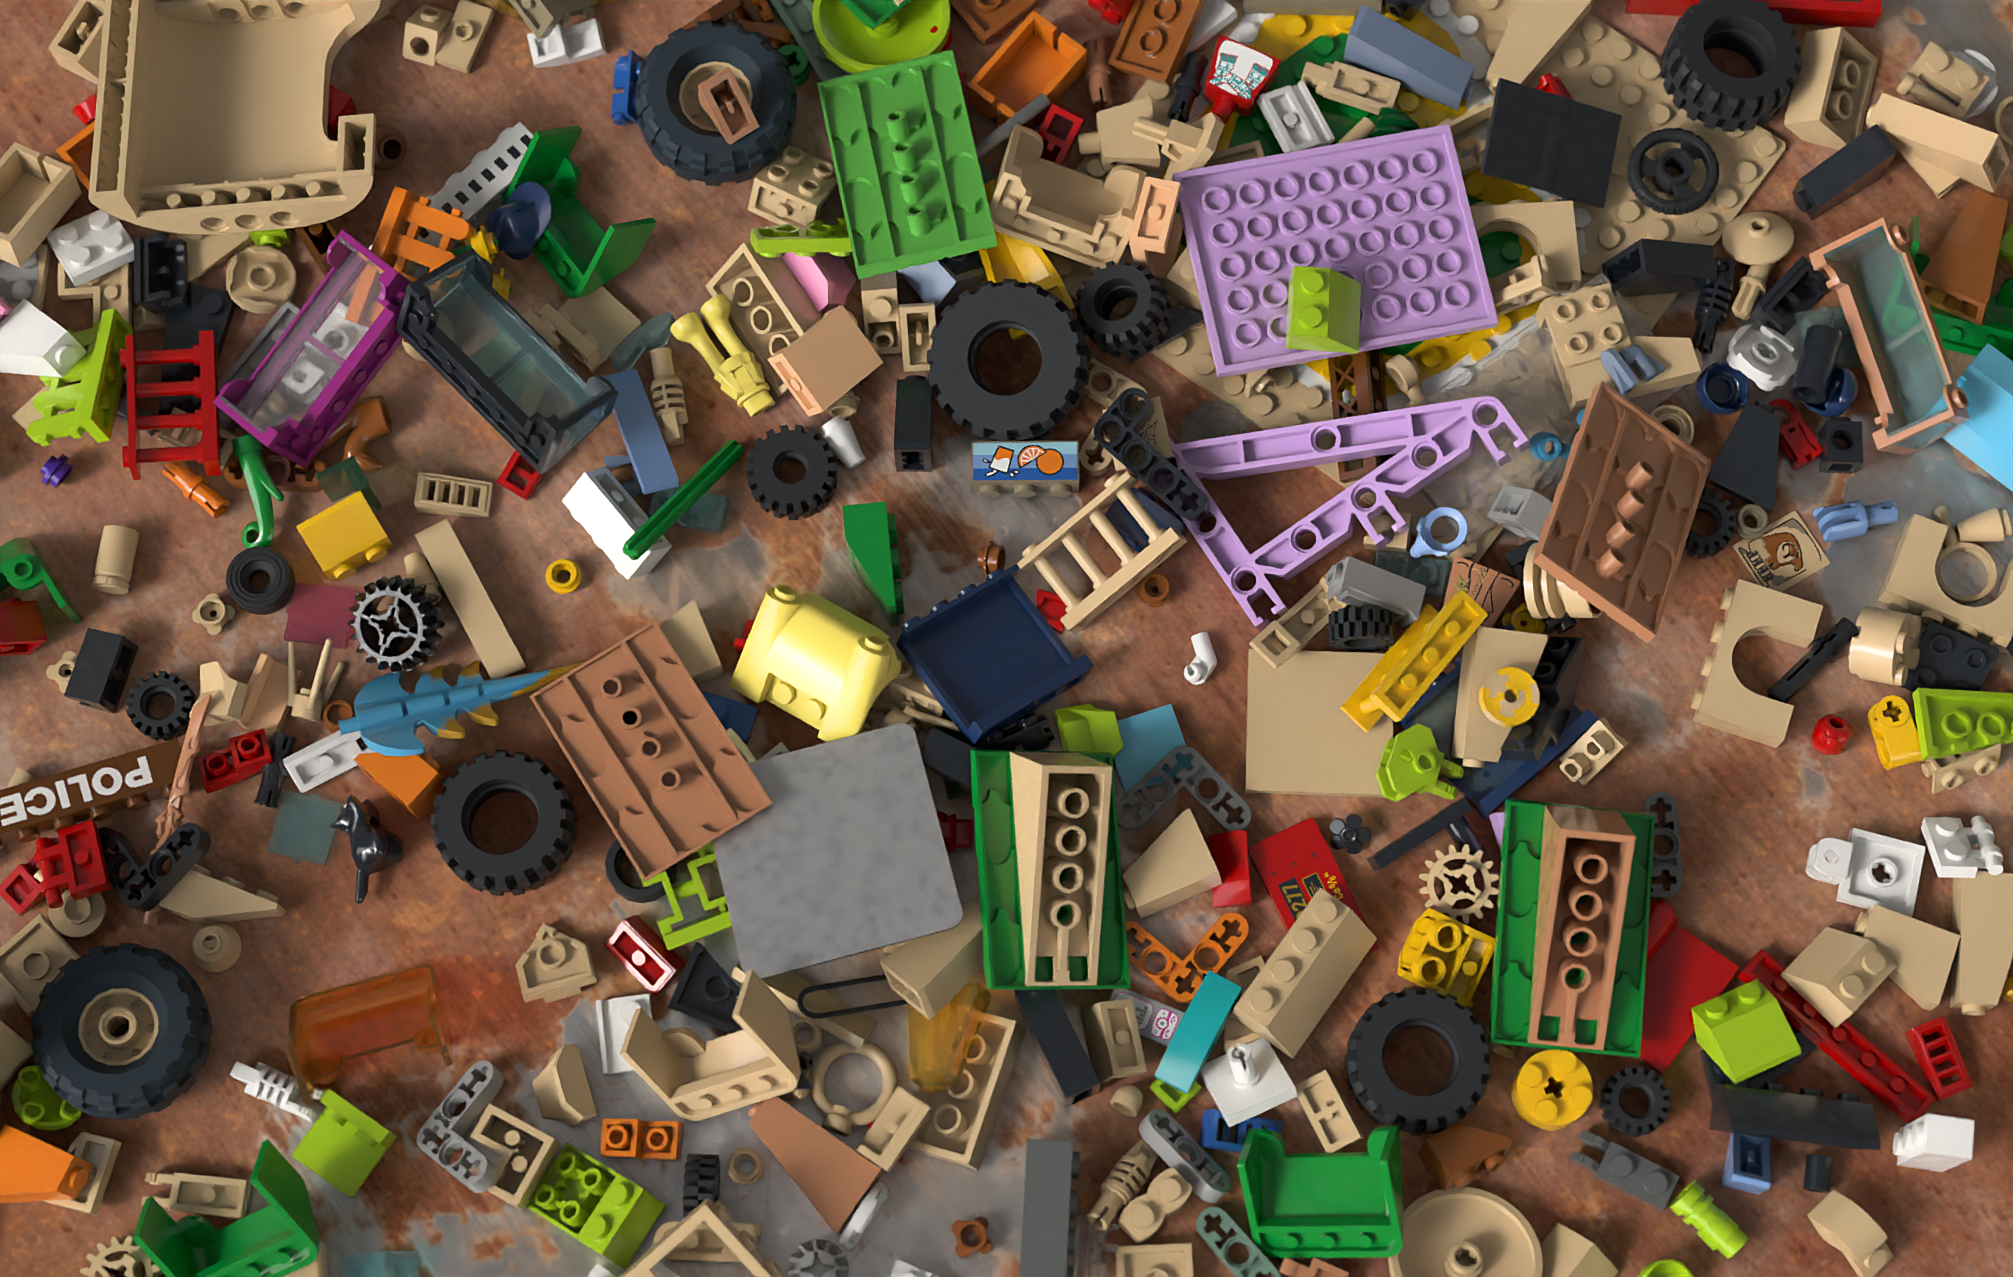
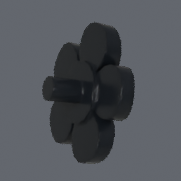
[1330,814,1371,854]

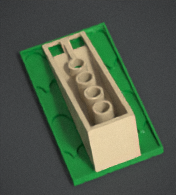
[970,749,1131,990]

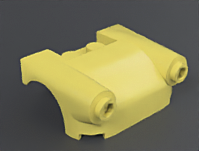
[728,584,902,742]

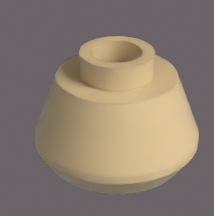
[191,922,242,973]

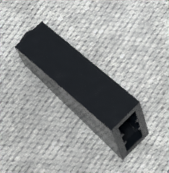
[1011,989,1100,1108]

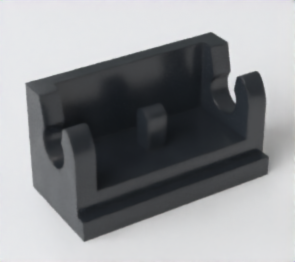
[134,233,188,315]
[1750,255,1828,336]
[64,628,138,714]

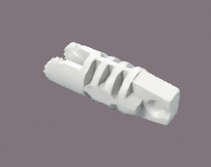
[230,1061,326,1123]

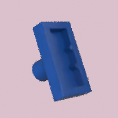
[700,690,759,744]

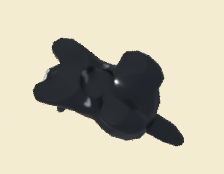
[330,795,404,904]

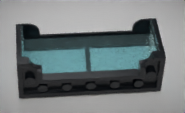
[395,248,619,475]

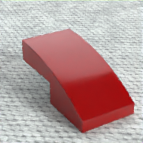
[0,837,65,916]

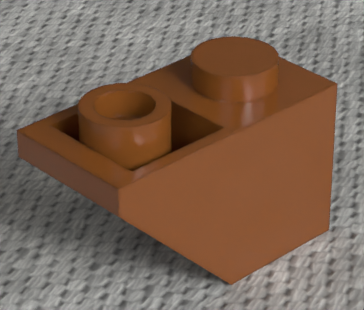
[1419,1123,1513,1192]

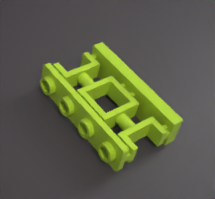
[639,841,732,950]

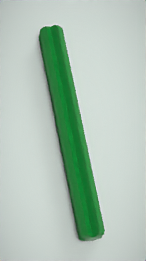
[622,440,744,560]

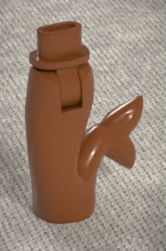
[269,395,392,486]

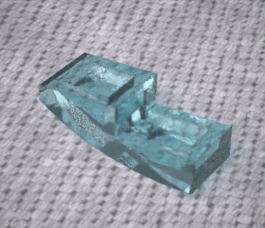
[610,311,675,372]

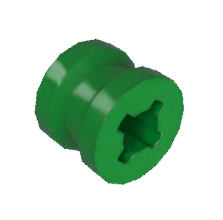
[778,45,809,87]

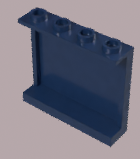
[895,564,1094,747]

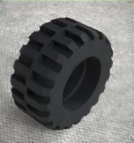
[1660,0,1803,132]
[431,749,578,896]
[1345,987,1493,1136]

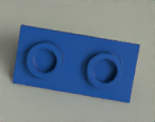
[611,50,646,126]

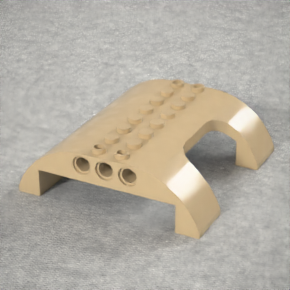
[88,0,381,235]

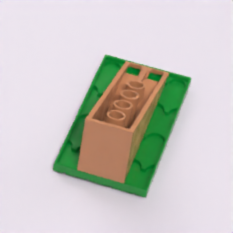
[1489,798,1655,1058]

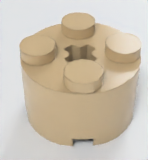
[1849,606,1921,686]

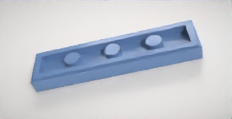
[602,369,679,494]

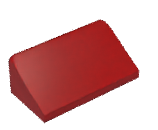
[1208,830,1251,908]
[603,915,686,996]

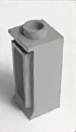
[1326,556,1426,628]

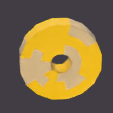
[1479,667,1540,727]

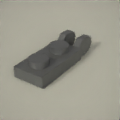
[1568,1130,1680,1211]

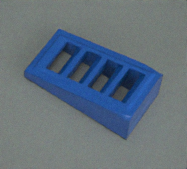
[1199,1109,1283,1154]

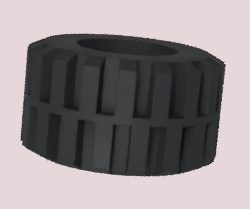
[1074,259,1172,358]

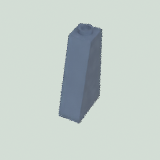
[1343,5,1477,111]

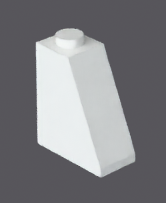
[0,299,87,377]

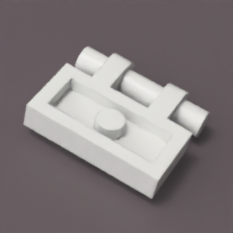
[1921,816,2003,878]

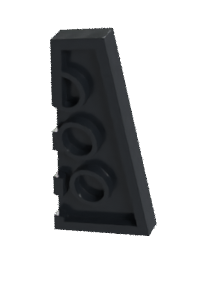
[159,282,237,415]

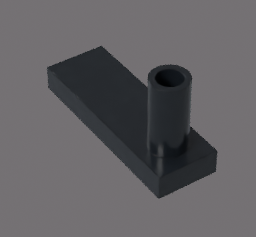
[1367,797,1487,871]

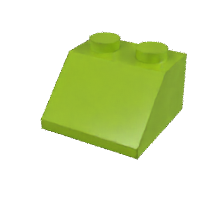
[1286,266,1361,354]
[1691,979,1801,1084]

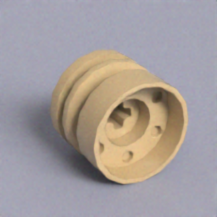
[1524,543,1603,619]

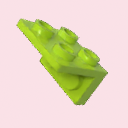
[292,1088,397,1197]

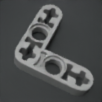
[416,1060,504,1193]

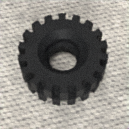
[746,425,837,520]

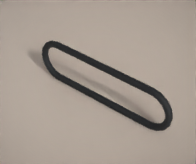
[797,974,909,1019]

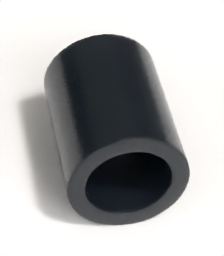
[1803,1154,1833,1193]

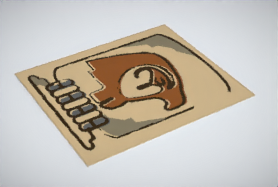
[1733,510,1831,592]

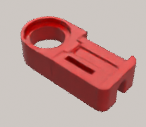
[1767,398,1822,470]

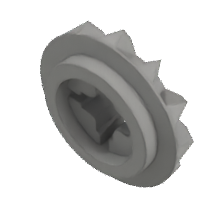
[787,1239,849,1277]

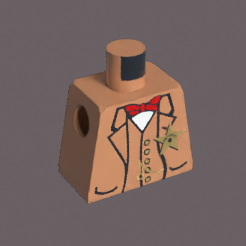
[1442,555,1520,647]

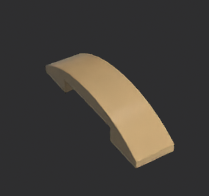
[1249,556,1349,669]

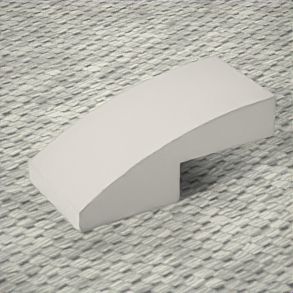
[527,18,607,68]

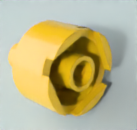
[1511,1050,1593,1131]

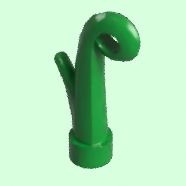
[231,434,284,549]

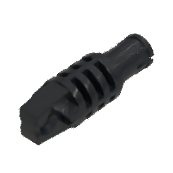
[1692,257,1735,354]

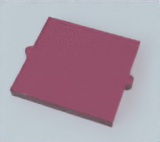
[284,582,358,649]

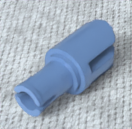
[1813,500,1898,543]

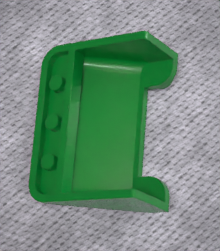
[1237,1126,1404,1258]

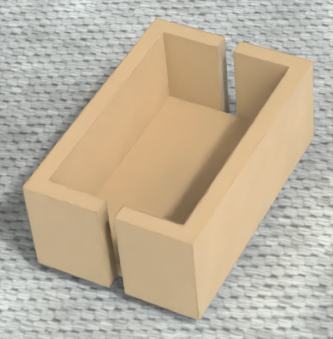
[0,142,82,268]

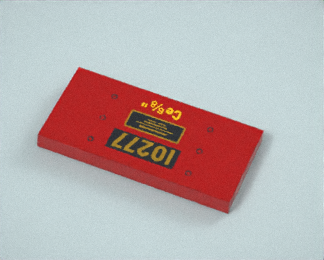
[1248,817,1379,955]

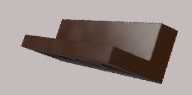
[1328,348,1393,483]

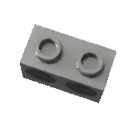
[1487,485,1552,541]

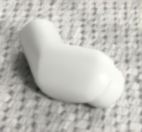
[1184,632,1217,685]

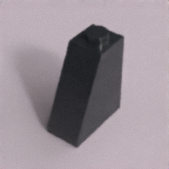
[1792,124,1897,220]
[1602,238,1717,298]
[894,375,934,472]
[1706,400,1780,514]

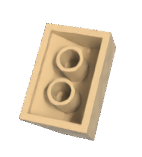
[1784,27,1878,150]

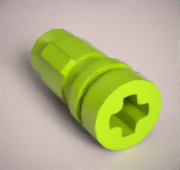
[1669,1180,1749,1259]

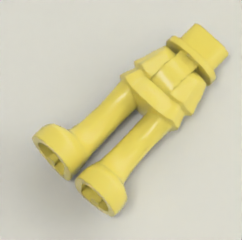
[670,294,775,418]

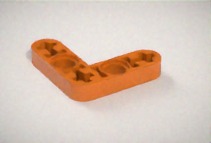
[1125,912,1249,1004]

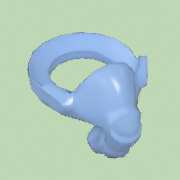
[1410,507,1468,558]

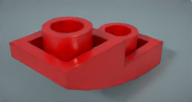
[197,728,273,794]

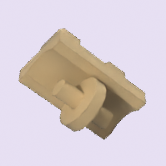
[1559,716,1629,786]

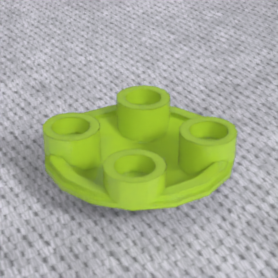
[12,1064,83,1131]

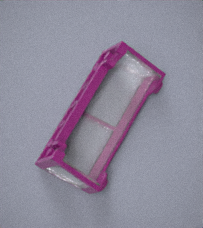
[213,230,433,469]

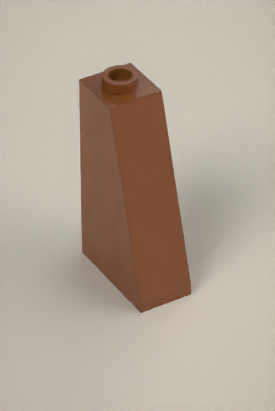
[1919,189,2009,326]

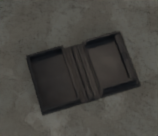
[1480,78,1622,208]

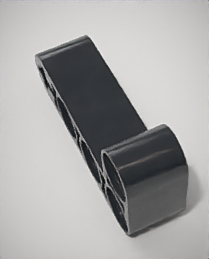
[1093,387,1210,522]

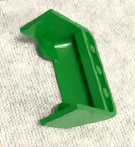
[502,125,657,299]
[1884,215,2013,361]
[0,538,82,624]
[132,1139,321,1277]

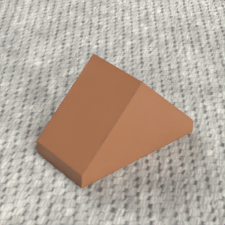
[698,67,760,145]

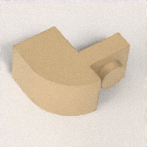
[1807,1190,1894,1277]

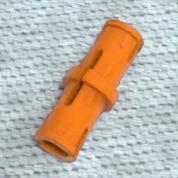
[162,461,230,519]

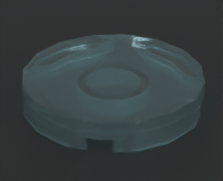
[1180,401,1251,443]

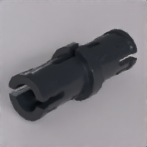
[1167,52,1208,123]
[254,732,297,809]

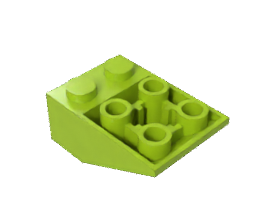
[526,1142,666,1269]

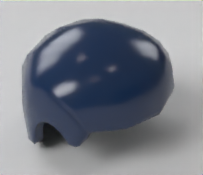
[1696,362,1749,416]
[1803,364,1858,418]

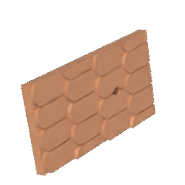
[1533,381,1712,643]
[529,620,772,882]

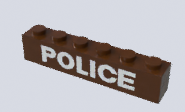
[0,738,193,850]

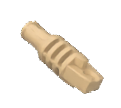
[649,347,689,446]
[1086,1139,1158,1231]

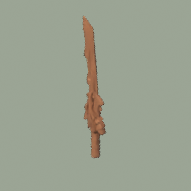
[143,694,212,926]

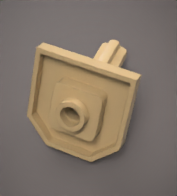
[1132,112,1224,181]

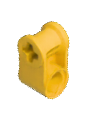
[1867,695,1922,770]

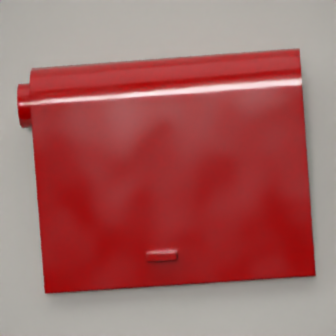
[1639,898,1740,1075]

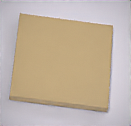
[1245,649,1393,798]

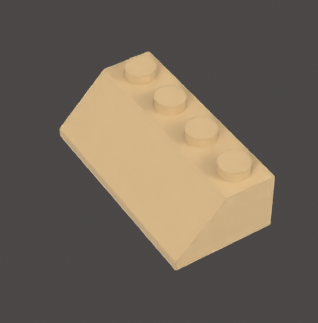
[705,241,824,397]
[1231,888,1377,1059]

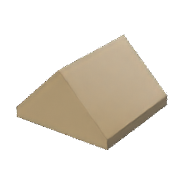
[1540,1223,1619,1277]

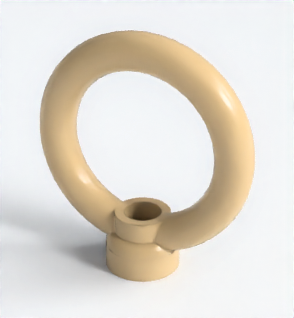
[809,1040,898,1137]

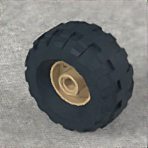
[635,20,797,186]
[30,943,212,1121]

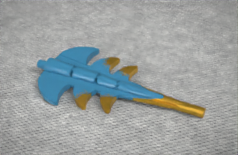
[338,661,586,757]

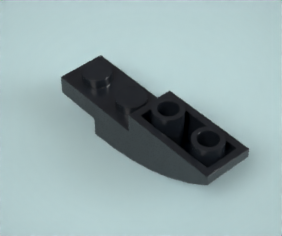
[1500,637,1585,762]

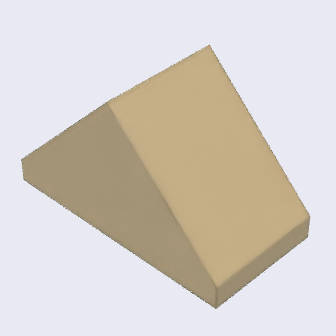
[899,302,936,372]

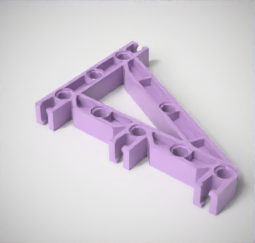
[1157,396,1530,632]

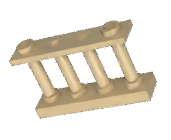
[1017,471,1188,633]

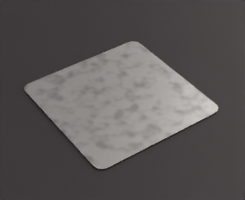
[712,723,963,979]

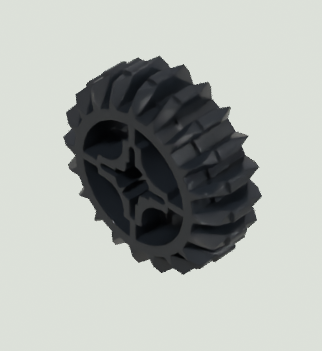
[347,574,446,673]

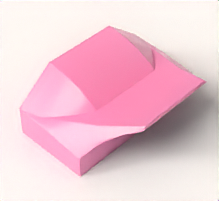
[782,252,857,313]

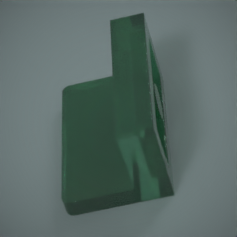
[315,455,382,512]

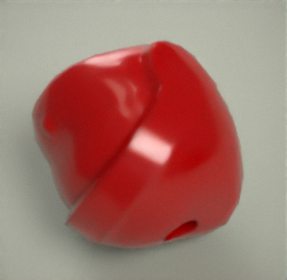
[1811,714,1853,755]

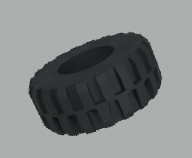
[926,279,1091,441]

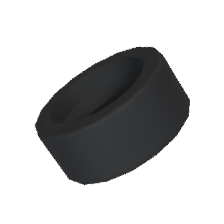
[605,839,677,903]

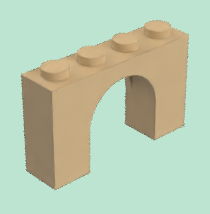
[1470,197,1581,294]
[1878,513,2013,654]
[1690,579,1823,748]

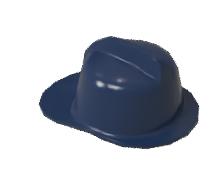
[487,182,552,260]

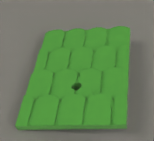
[817,50,998,280]

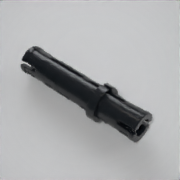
[1766,617,1859,703]

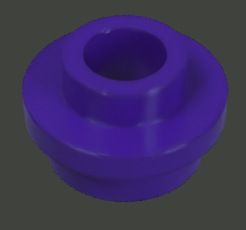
[40,454,73,488]

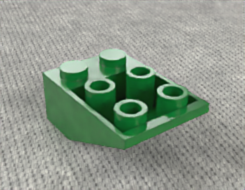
[842,501,905,626]

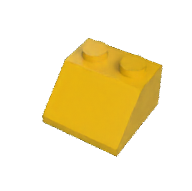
[296,491,394,582]

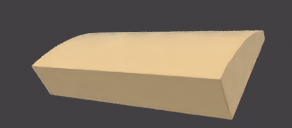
[908,1003,1026,1171]

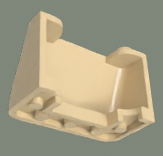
[989,124,1147,269]

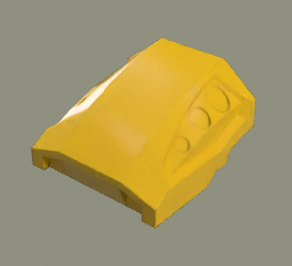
[1397,908,1495,1008]

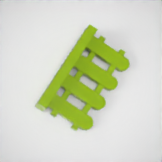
[26,308,134,446]

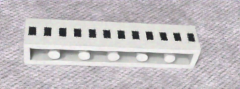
[365,122,534,279]

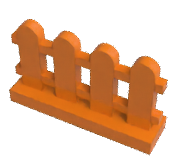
[345,186,473,343]

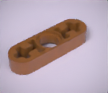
[223,455,330,492]

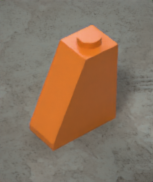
[0,1124,93,1204]

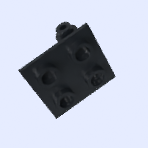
[1899,621,2000,692]

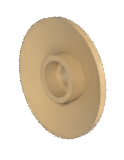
[1722,212,1794,265]

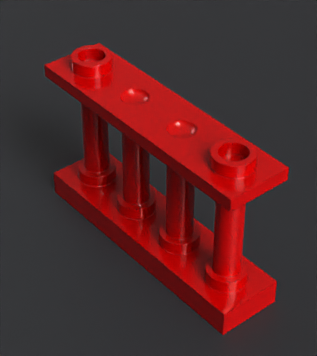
[120,330,222,480]

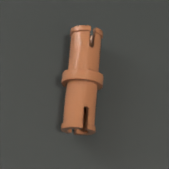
[1083,38,1113,110]

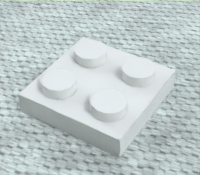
[46,209,134,287]

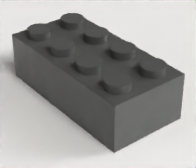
[1020,1139,1080,1277]

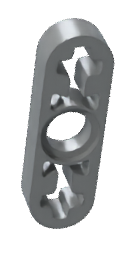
[1139,1109,1230,1203]

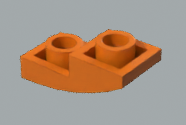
[600,1118,683,1161]

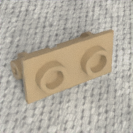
[1921,743,2001,794]

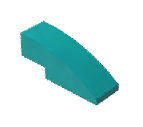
[1155,970,1242,1095]

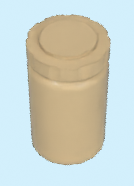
[91,525,140,594]

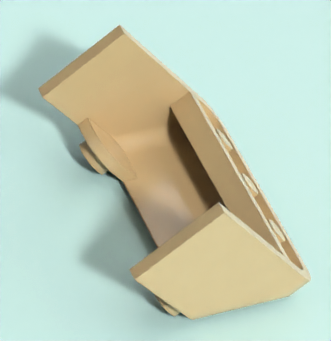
[620,969,801,1121]

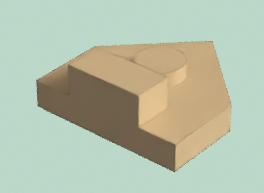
[515,923,597,1003]

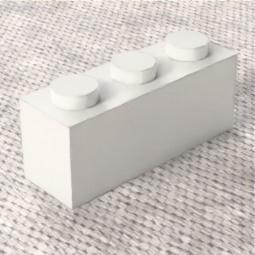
[562,467,672,580]
[1893,1114,1975,1172]

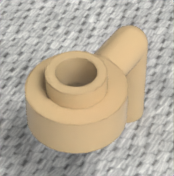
[1385,354,1428,409]

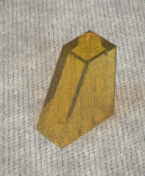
[908,983,991,1092]

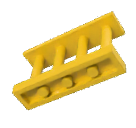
[1340,589,1488,733]

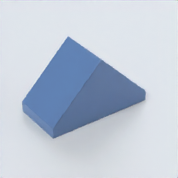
[1721,1133,1771,1195]

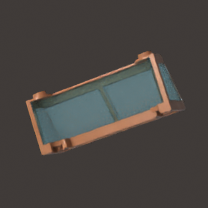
[1809,217,1970,455]

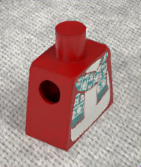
[1204,34,1281,125]

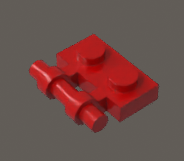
[34,819,111,909]

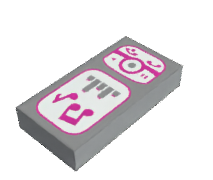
[1110,989,1185,1048]

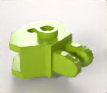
[1375,723,1465,802]

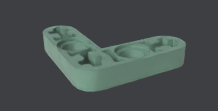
[1196,1207,1281,1277]

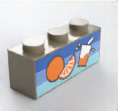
[971,441,1079,498]

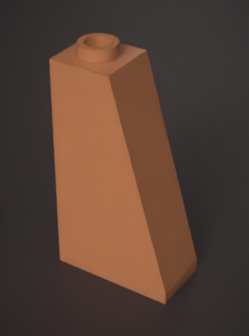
[748,1096,883,1236]

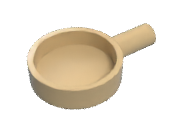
[33,869,107,939]

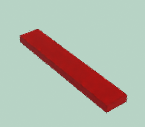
[1737,948,1936,1124]

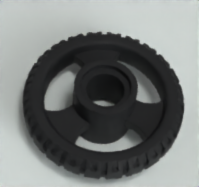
[1627,128,1719,215]

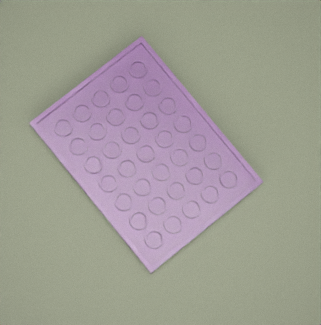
[1172,124,1499,378]

